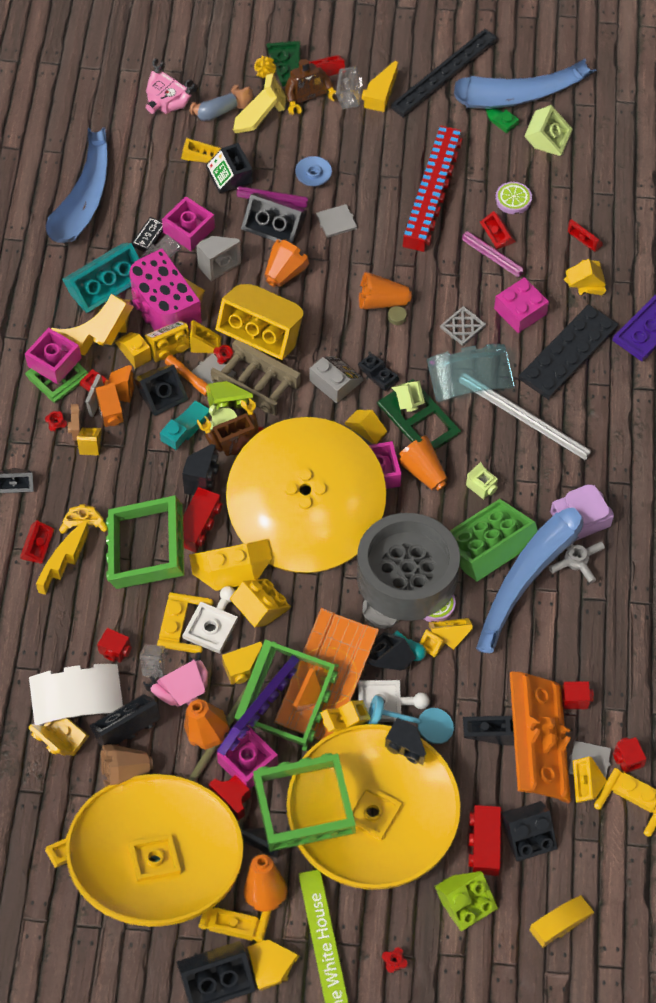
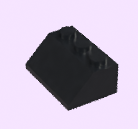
[241,193,308,244]
[89,694,161,748]
[176,941,256,1003]

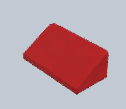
[309,55,345,76]
[480,211,516,249]
[567,219,603,252]
[20,520,54,564]

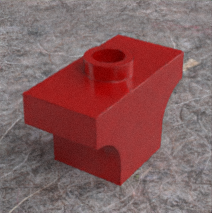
[209,775,250,821]

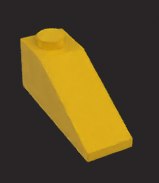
[362,61,398,112]

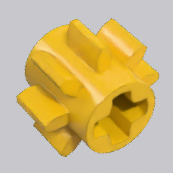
[254,56,276,78]

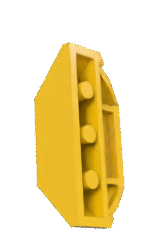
[189,539,272,591]

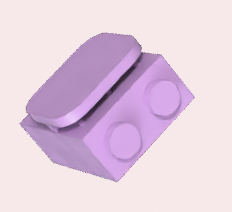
[550,485,614,540]

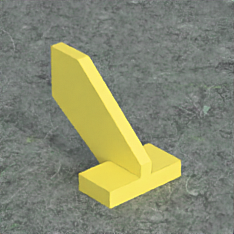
[233,74,287,133]

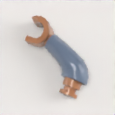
[190,85,253,121]

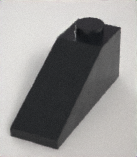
[463,716,515,746]

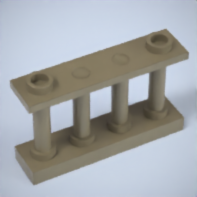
[211,339,301,416]

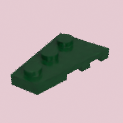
[266,41,301,87]

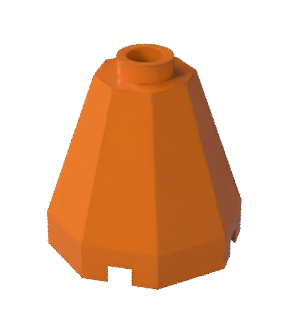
[264,240,310,287]
[184,699,230,750]

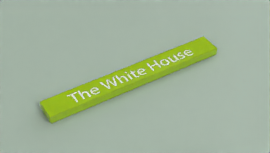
[299,870,348,1003]

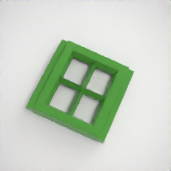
[25,363,88,403]

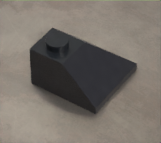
[134,364,188,416]
[366,632,416,671]

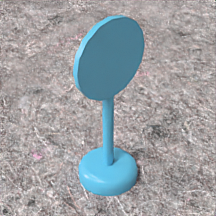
[368,695,454,744]

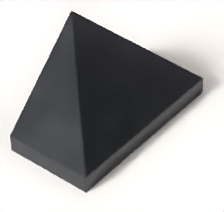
[0,468,34,493]
[240,828,280,859]

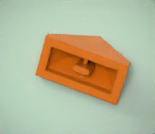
[293,668,321,712]

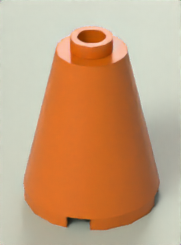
[359,272,412,310]
[397,435,448,491]
[243,855,288,911]

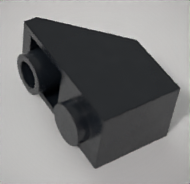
[385,717,426,765]

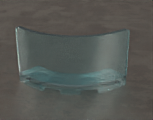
[427,344,515,402]

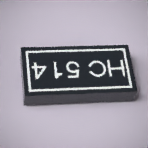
[132,217,163,253]

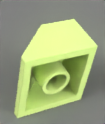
[524,105,572,156]

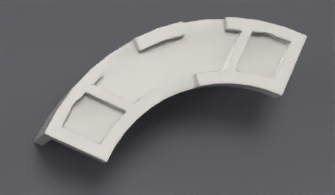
[29,664,123,725]

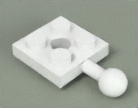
[183,586,238,654]
[358,680,430,722]

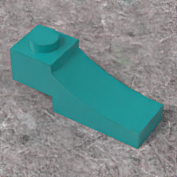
[160,400,210,450]

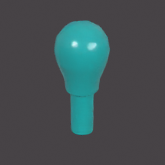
[393,631,426,661]

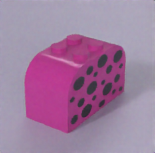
[130,248,202,331]

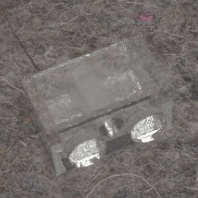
[336,66,363,109]

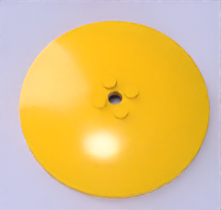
[226,417,386,573]
[287,724,460,890]
[66,774,243,926]

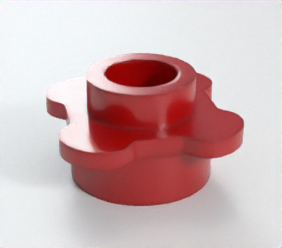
[213,345,234,365]
[45,411,67,431]
[382,947,407,973]

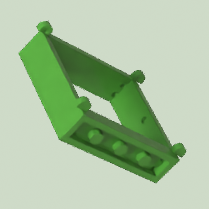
[234,640,339,751]

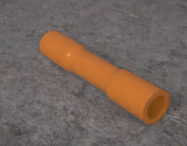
[164,354,208,397]

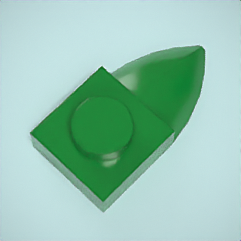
[486,109,519,134]

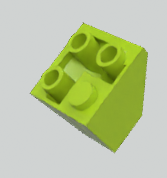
[206,381,253,409]
[435,871,498,931]

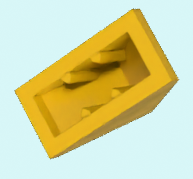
[566,259,606,288]
[190,320,221,353]
[345,410,387,444]
[77,427,102,455]

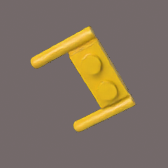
[157,592,213,654]
[594,768,656,837]
[199,907,272,942]

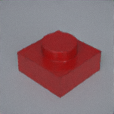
[80,369,107,392]

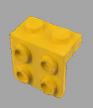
[28,718,89,756]

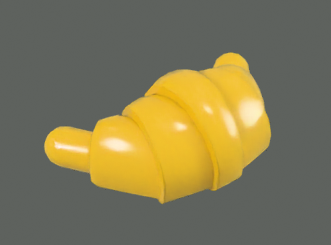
[59,504,108,534]

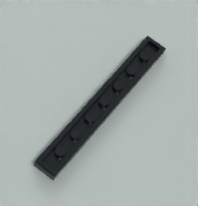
[391,29,498,118]

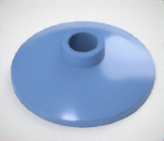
[296,156,332,186]

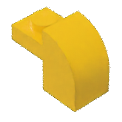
[321,700,371,733]

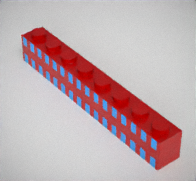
[403,125,463,252]

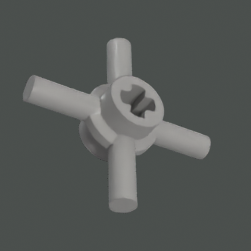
[549,542,605,584]

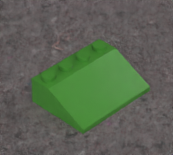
[450,499,538,581]

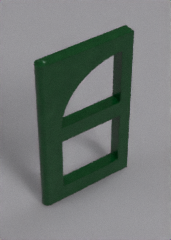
[377,379,461,450]

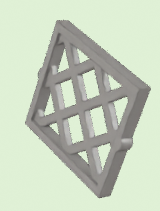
[440,306,486,346]

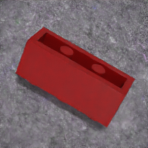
[183,487,222,553]
[468,805,501,876]

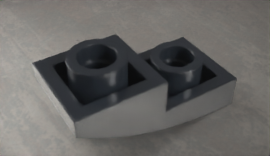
[358,353,399,391]

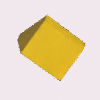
[419,629,445,657]

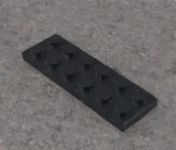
[519,304,618,400]

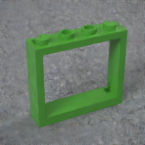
[106,495,184,589]
[253,753,356,851]

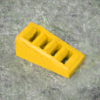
[181,138,221,163]

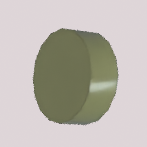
[388,306,407,325]

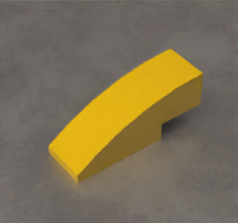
[530,895,594,948]

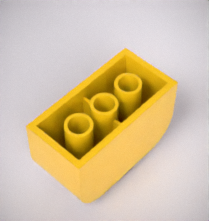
[215,284,303,360]

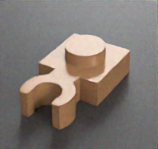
[68,404,81,441]

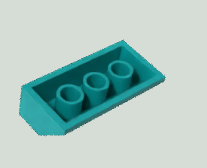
[62,243,139,313]

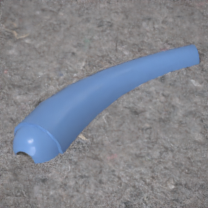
[454,59,596,109]
[46,128,107,243]
[476,508,584,653]

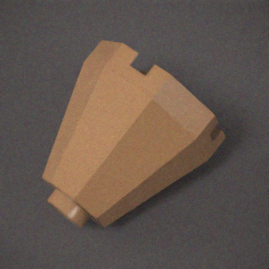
[100,744,153,787]

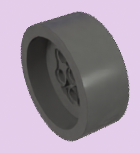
[357,513,460,621]

